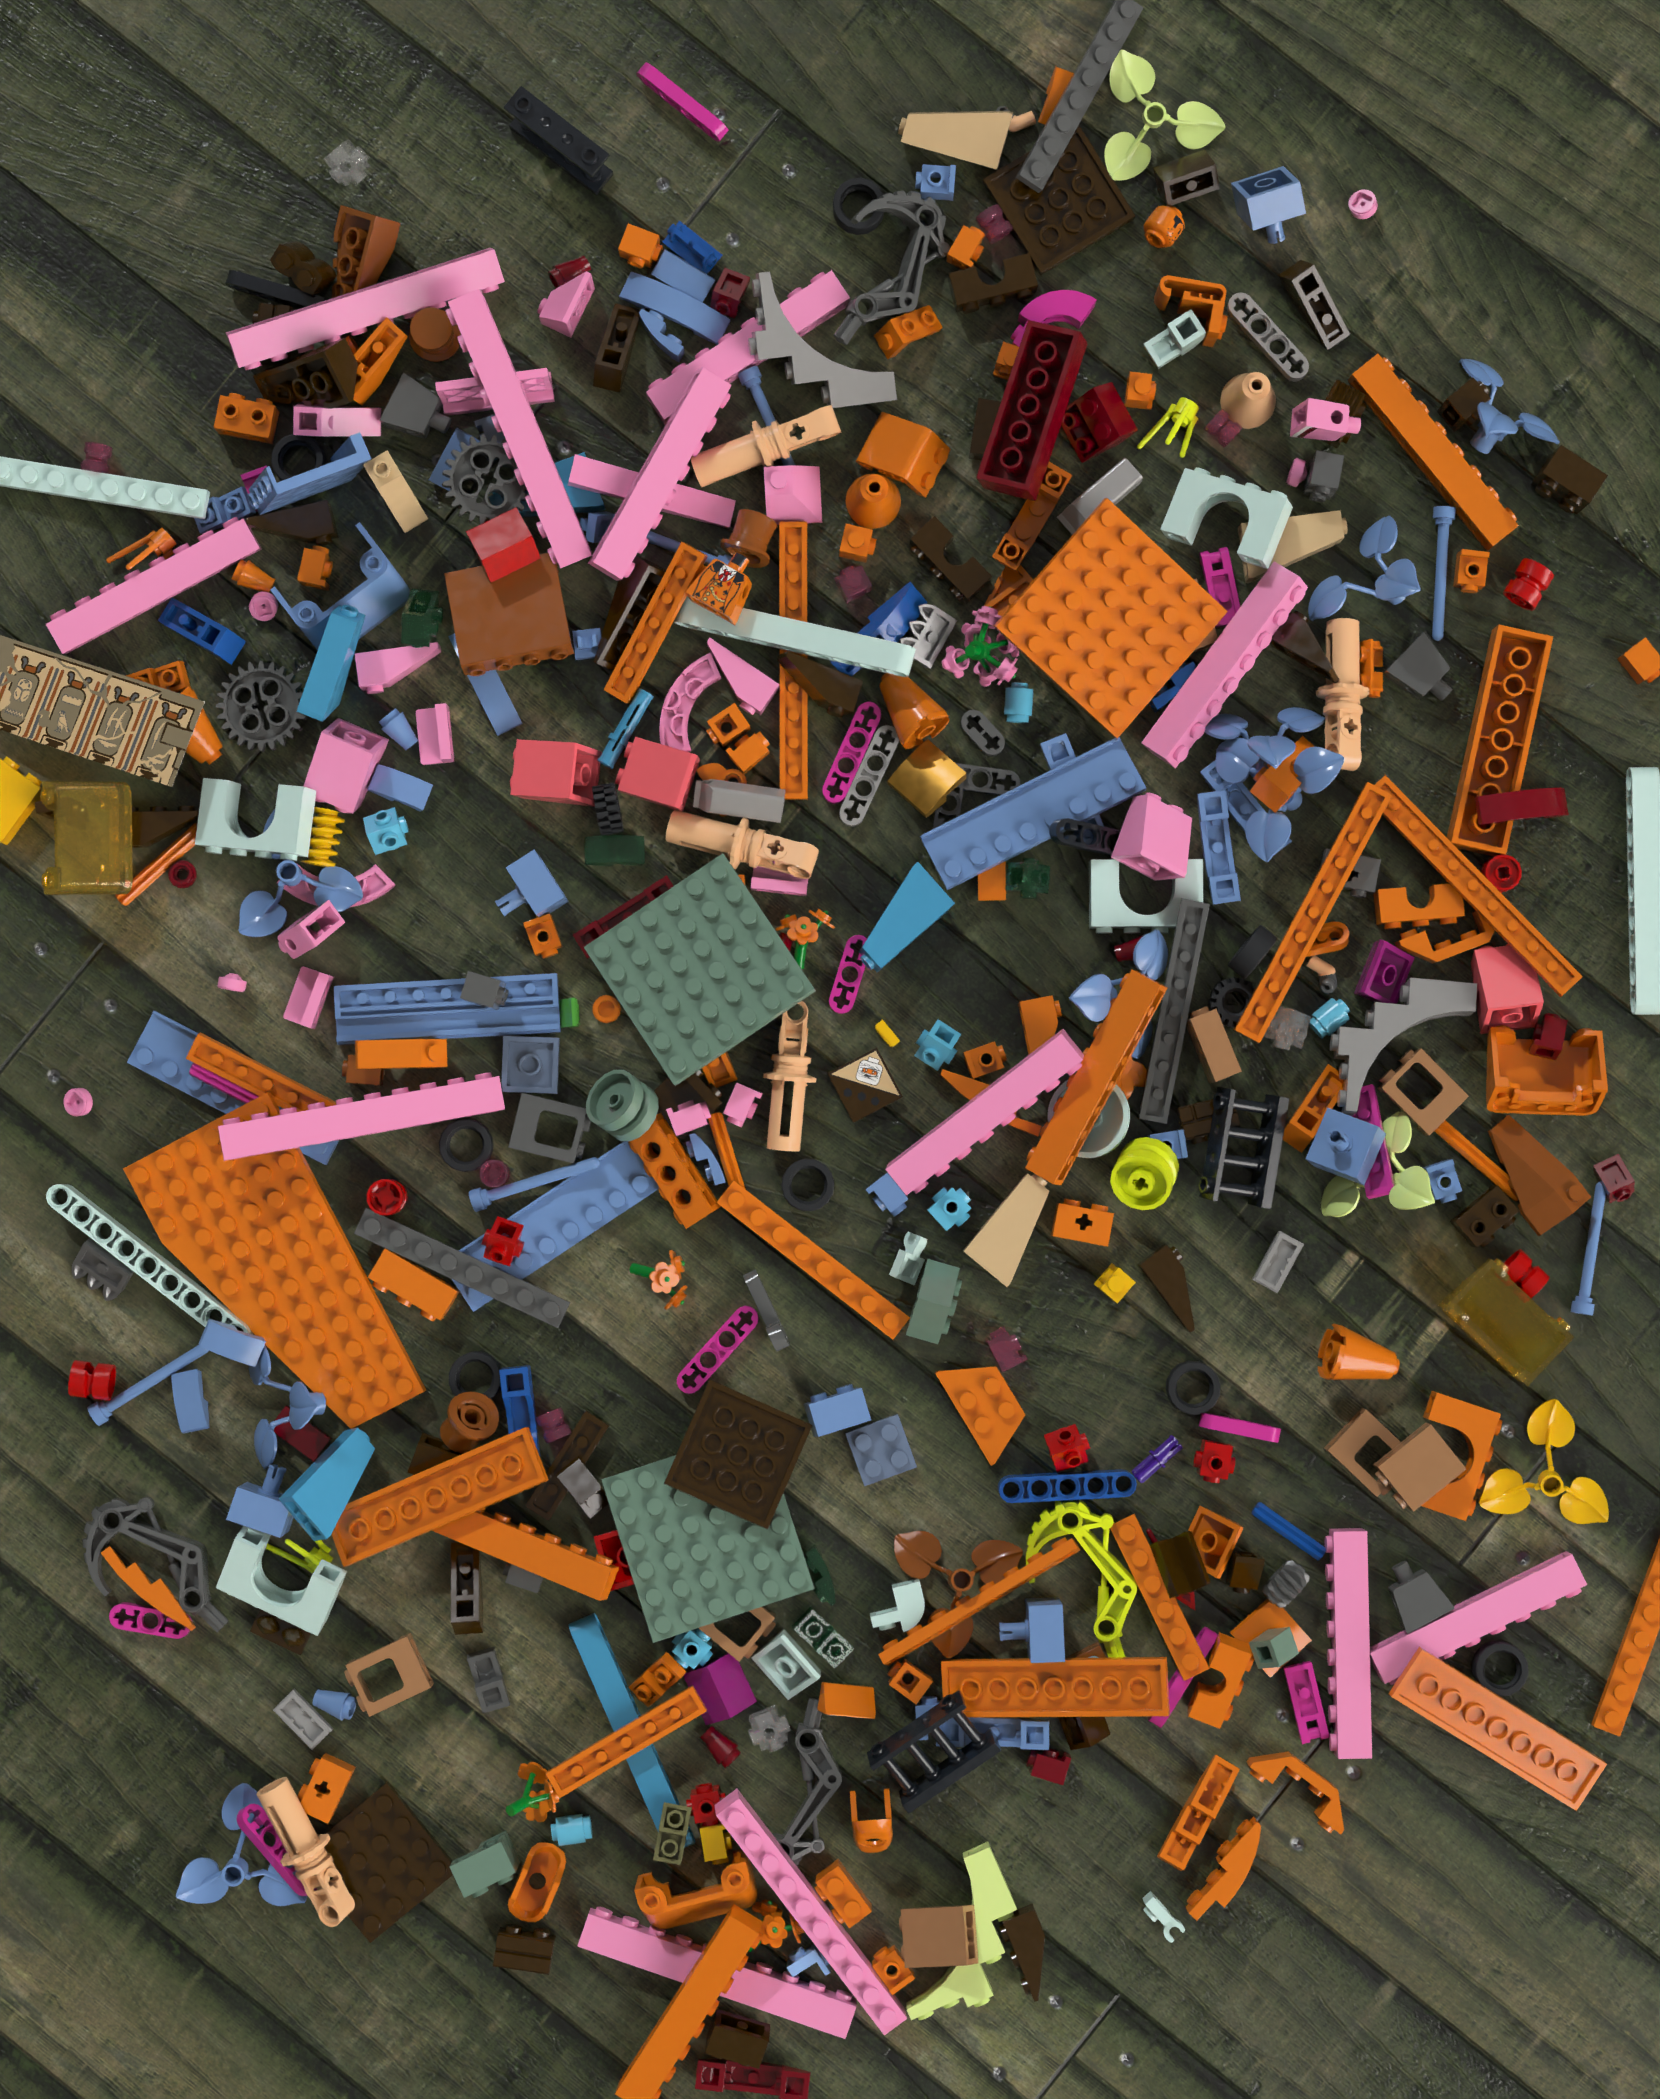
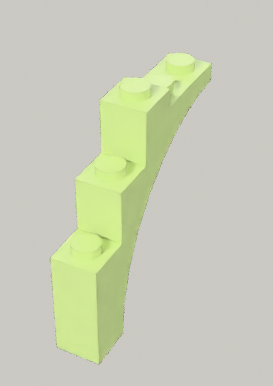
[906,1842,1017,2020]

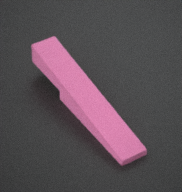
[568,454,736,528]

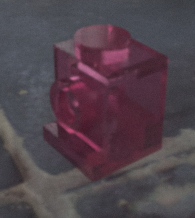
[834,565,872,603]
[986,1326,1028,1372]

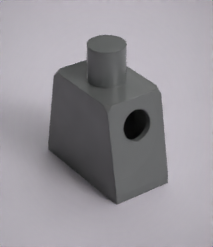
[380,373,452,439]
[1383,632,1453,701]
[1388,1561,1455,1634]

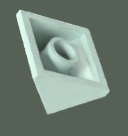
[751,1628,821,1700]

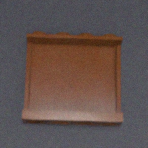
[444,553,574,676]

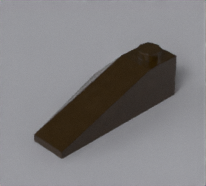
[253,338,358,409]
[594,555,666,671]

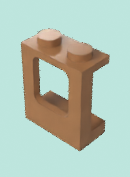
[1377,1048,1469,1136]
[1324,1408,1401,1497]
[699,1606,776,1662]
[345,1633,434,1717]

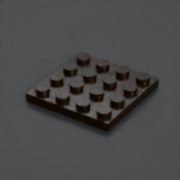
[983,125,1135,276]
[664,1380,812,1530]
[325,1782,453,1943]

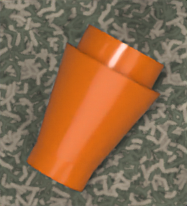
[232,559,276,593]

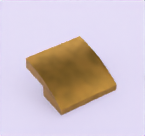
[888,739,966,818]

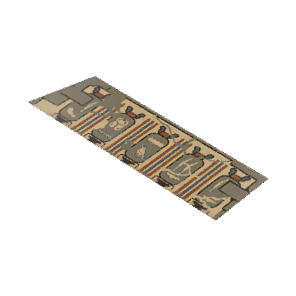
[0,635,205,787]

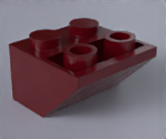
[1061,382,1138,463]

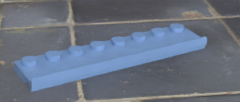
[920,737,1146,890]
[334,973,561,1045]
[127,1010,339,1165]
[452,1141,659,1312]

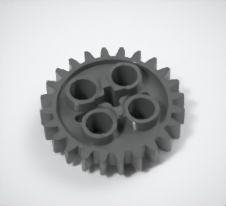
[442,434,528,525]
[216,661,307,752]

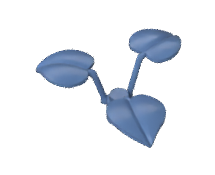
[1459,359,1560,454]
[1308,516,1421,621]
[1205,707,1325,777]
[1216,738,1345,862]
[238,809,363,937]
[1069,929,1168,1059]
[249,1345,326,1469]
[176,1783,307,1906]

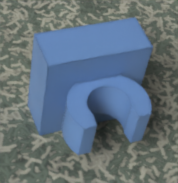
[580,511,615,543]
[572,628,601,660]

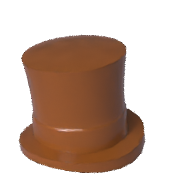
[409,307,461,362]
[720,509,777,568]
[440,1392,499,1453]

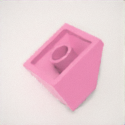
[537,271,595,338]
[764,465,822,525]

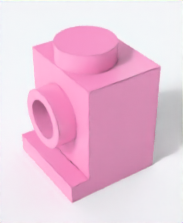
[723,1083,763,1128]
[666,1100,711,1136]

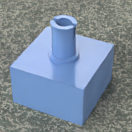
[1231,166,1306,244]
[495,850,569,917]
[1306,1107,1386,1185]
[226,1464,294,1538]
[999,1597,1065,1663]

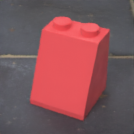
[615,737,700,811]
[510,739,602,807]
[1471,944,1544,1034]

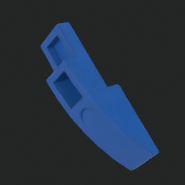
[829,582,927,676]

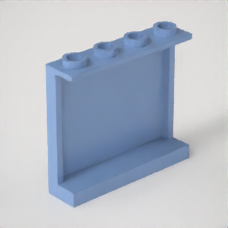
[247,432,371,515]

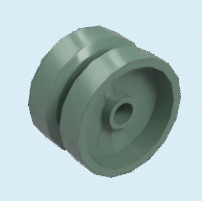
[586,1070,659,1141]

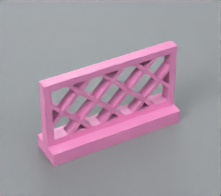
[435,368,555,416]

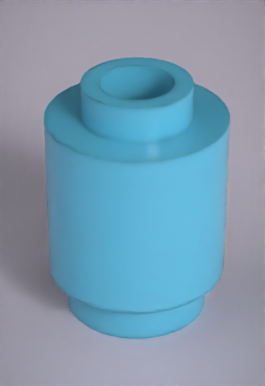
[1004,682,1033,723]
[1308,998,1350,1038]
[551,1814,593,1846]

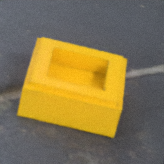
[874,1019,900,1048]

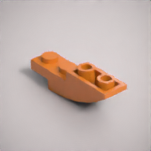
[1186,1816,1261,1921]

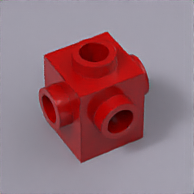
[482,1216,525,1267]
[1044,1424,1090,1472]
[1193,1439,1235,1483]
[686,1783,726,1826]

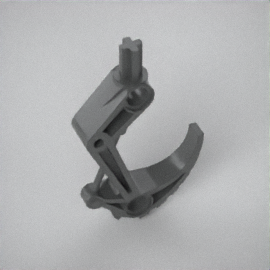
[833,190,950,346]
[82,1497,229,1633]
[735,1697,842,1866]

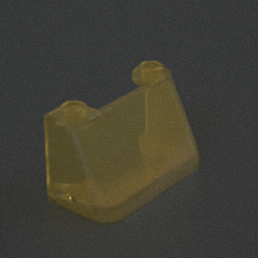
[40,781,133,895]
[1438,1258,1574,1387]

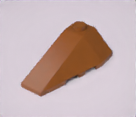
[332,205,401,298]
[1488,1115,1591,1236]

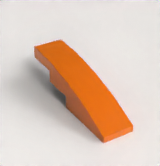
[940,1069,1042,1137]
[101,1546,196,1631]
[1157,1755,1240,1871]

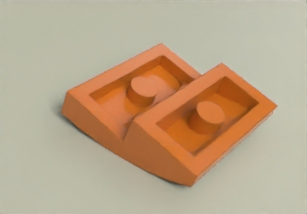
[1230,1599,1312,1678]

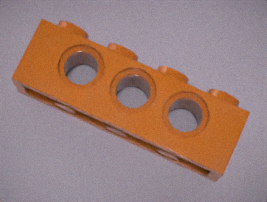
[628,1113,721,1229]

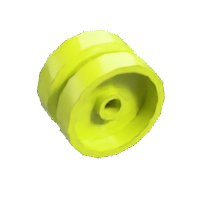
[1110,1137,1179,1210]

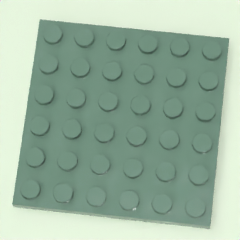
[584,853,816,1086]
[601,1455,815,1643]

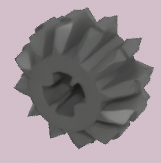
[1262,1560,1310,1608]

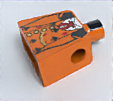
[686,552,752,625]

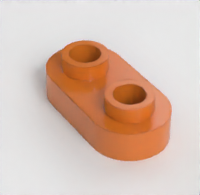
[1306,921,1349,957]

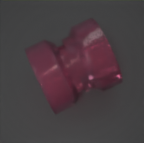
[975,204,1013,244]
[1204,409,1243,448]
[80,442,113,474]
[480,1160,510,1187]
[535,1407,572,1444]

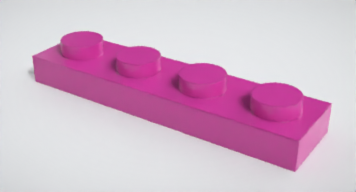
[1352,1084,1395,1199]

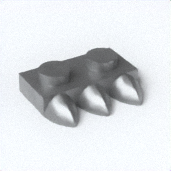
[900,604,957,669]
[72,1238,134,1301]

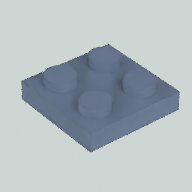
[501,1036,560,1094]
[845,1414,917,1486]

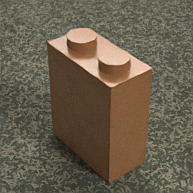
[1186,1006,1242,1083]
[1373,1423,1466,1512]
[899,1905,978,1968]

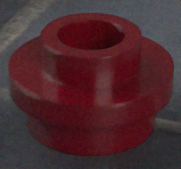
[168,860,197,888]

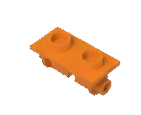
[1360,639,1383,698]

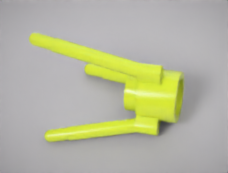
[1137,397,1199,458]
[266,1539,334,1574]

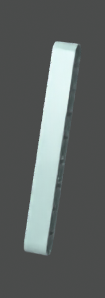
[674,596,916,677]
[1626,767,1660,1015]
[46,1184,253,1335]

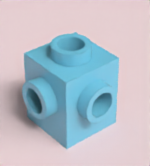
[363,807,409,855]
[914,1019,961,1071]
[927,1187,971,1231]
[672,1628,713,1669]

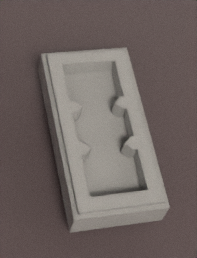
[1252,1231,1304,1293]
[273,1688,334,1750]

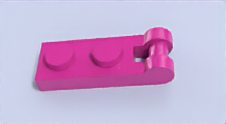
[1199,547,1240,628]
[1283,1661,1329,1744]

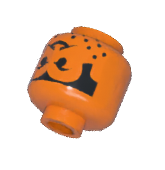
[1143,205,1185,248]

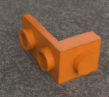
[874,305,943,360]

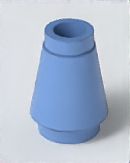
[379,708,418,751]
[312,1689,357,1721]

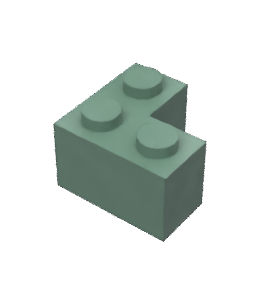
[906,1259,962,1344]
[449,1831,521,1898]

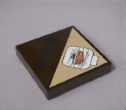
[827,1048,903,1123]

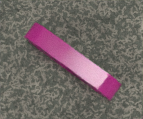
[829,935,867,1014]
[1199,1412,1281,1443]
[109,1602,192,1639]

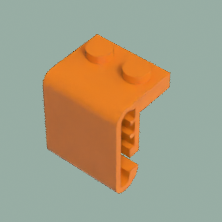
[1154,275,1228,347]
[856,412,951,498]

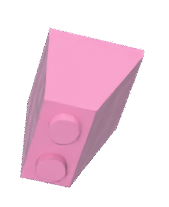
[303,718,389,813]
[1111,793,1192,881]

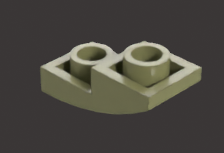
[653,1802,692,1866]

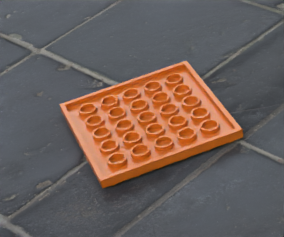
[994,498,1228,738]

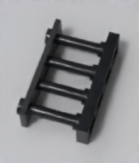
[504,86,614,196]
[1199,1086,1289,1209]
[867,1690,1001,1813]

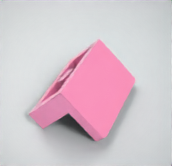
[416,703,455,765]
[751,861,808,896]
[283,966,334,1029]

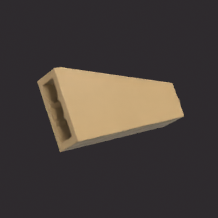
[898,111,1013,169]
[363,450,428,533]
[1238,510,1348,583]
[963,1173,1049,1287]

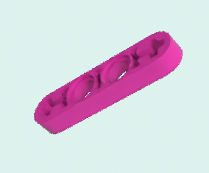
[636,62,729,142]
[822,702,881,804]
[677,1305,759,1394]
[1148,1627,1217,1728]
[236,1804,317,1896]

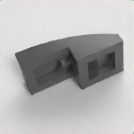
[467,1647,510,1713]

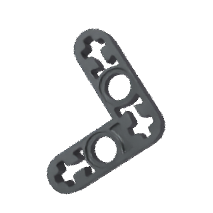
[932,763,1020,830]
[743,1269,790,1352]

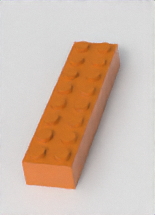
[1447,625,1553,857]

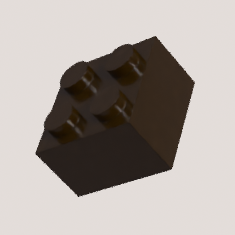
[1531,445,1608,514]

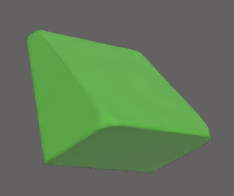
[559,998,580,1028]

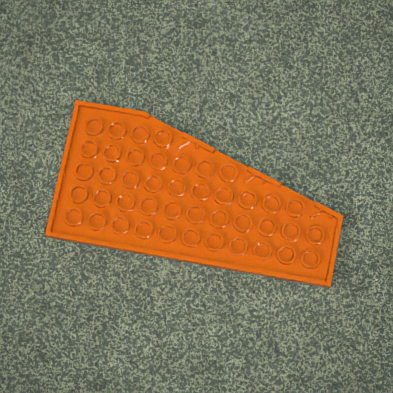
[123,1092,426,1429]

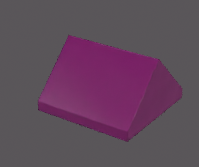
[1354,939,1414,1004]
[683,1652,757,1725]

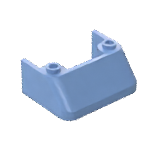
[270,522,410,650]

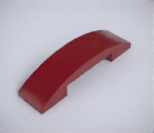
[1474,788,1569,825]
[573,875,674,959]
[695,2058,811,2099]

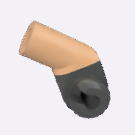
[996,106,1036,132]
[1306,955,1338,994]

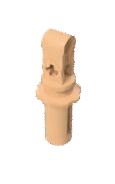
[690,405,841,487]
[1316,618,1370,771]
[666,810,819,879]
[763,1001,816,1151]
[256,1777,355,1927]

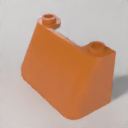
[1486,1025,1608,1116]
[634,1849,758,1929]

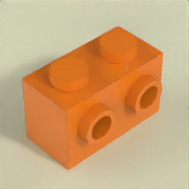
[214,393,279,444]
[814,1859,872,1928]

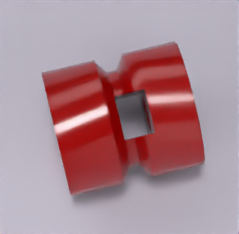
[1503,558,1554,611]
[1479,855,1522,893]
[367,1179,408,1215]
[1495,1249,1550,1302]
[68,1360,116,1401]

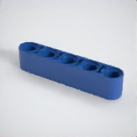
[997,1469,1137,1503]

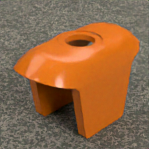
[850,1788,893,1853]
[508,1842,566,1922]

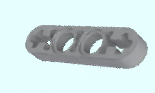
[1227,292,1309,382]
[839,725,899,827]

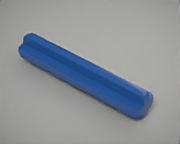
[1252,1502,1326,1560]

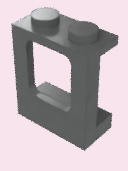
[509,1093,592,1163]

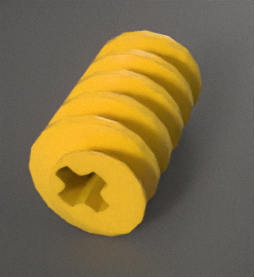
[300,807,345,867]

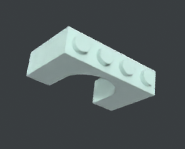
[1160,467,1293,569]
[195,778,316,861]
[1089,859,1203,934]
[216,1526,347,1636]

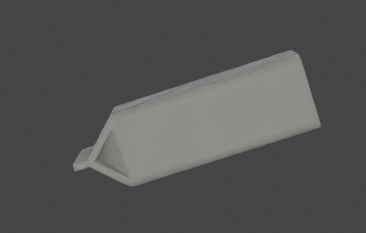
[1057,458,1143,535]
[693,779,786,823]

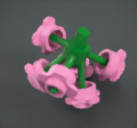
[942,606,1019,687]

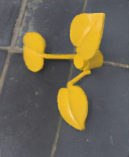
[1479,1399,1609,1524]

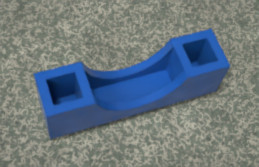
[499,1365,541,1458]

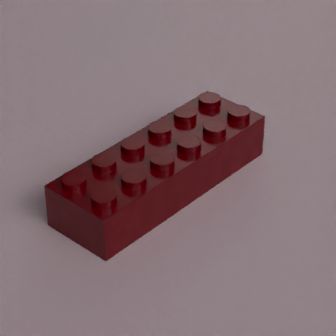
[976,320,1087,501]

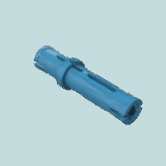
[597,688,654,769]

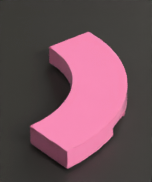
[659,653,722,752]
[277,863,396,908]

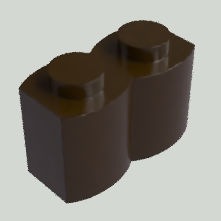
[270,241,337,295]

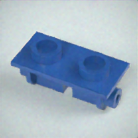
[662,221,723,274]

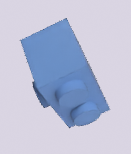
[804,1384,871,1437]

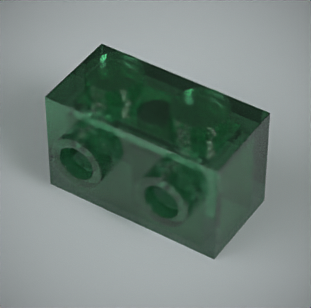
[401,588,443,648]

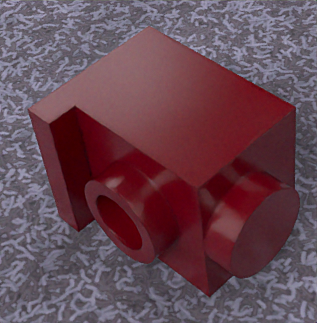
[1528,1013,1568,1060]
[1026,1748,1071,1785]

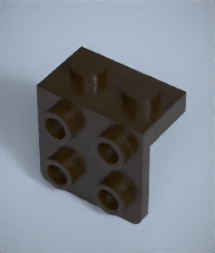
[654,1070,723,1139]

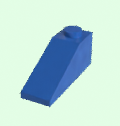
[158,598,246,665]

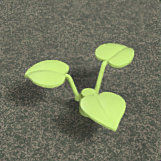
[1104,49,1225,181]
[1321,1111,1435,1217]

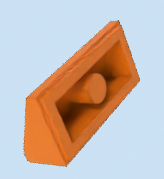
[817,1682,876,1719]

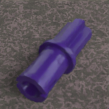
[1132,1435,1183,1483]

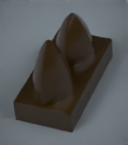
[250,1609,312,1655]

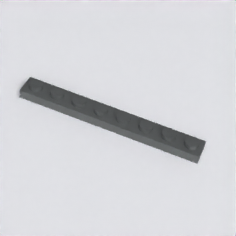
[1016,0,1144,193]
[1138,898,1210,1124]
[354,1208,571,1328]

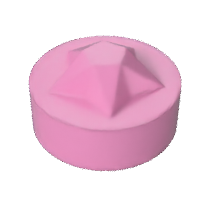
[1348,190,1378,219]
[1286,458,1307,487]
[249,592,278,621]
[217,973,247,992]
[64,1088,93,1116]

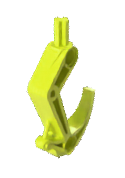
[1026,1500,1138,1658]

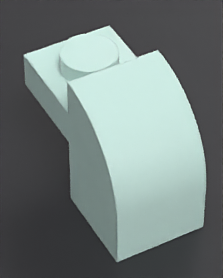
[1144,309,1206,369]
[870,1578,925,1632]

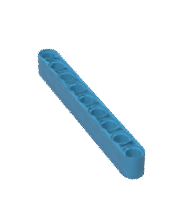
[568,1613,695,1848]

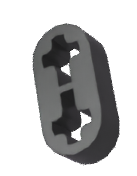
[960,710,1005,757]

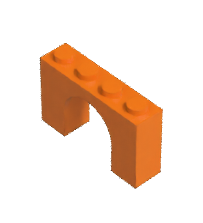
[1421,1391,1502,1521]

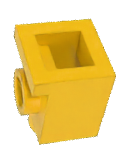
[1094,1263,1136,1304]
[699,1820,732,1864]

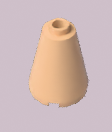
[1220,372,1276,429]

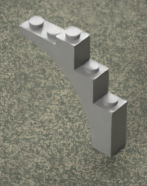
[748,271,897,408]
[1330,978,1477,1116]

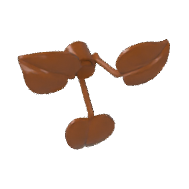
[894,1531,1023,1658]

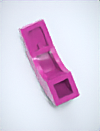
[1010,290,1097,347]

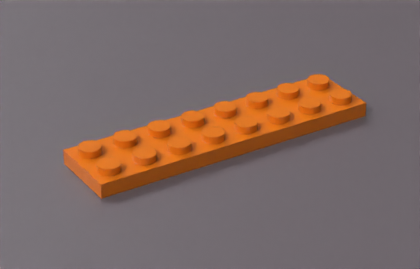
[331,1427,549,1567]
[1388,1646,1607,1811]
[941,1657,1170,1718]

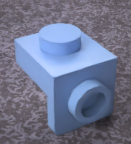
[787,1944,831,1977]

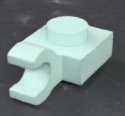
[889,1232,927,1285]
[1142,1891,1185,1943]

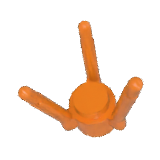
[106,527,177,570]

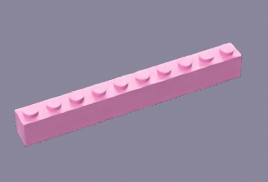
[226,248,505,370]
[446,289,593,568]
[218,1072,505,1161]
[714,1789,907,2036]
[578,1907,856,2039]

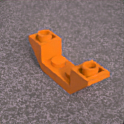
[992,462,1072,572]
[1394,911,1495,964]
[1246,1751,1344,1834]

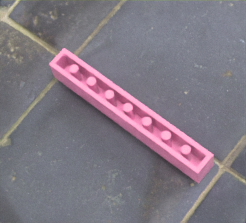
[646,270,850,426]
[588,367,732,581]
[46,517,262,654]
[1141,562,1308,769]
[885,1029,1084,1195]
[1325,1528,1372,1759]
[1370,1551,1587,1685]

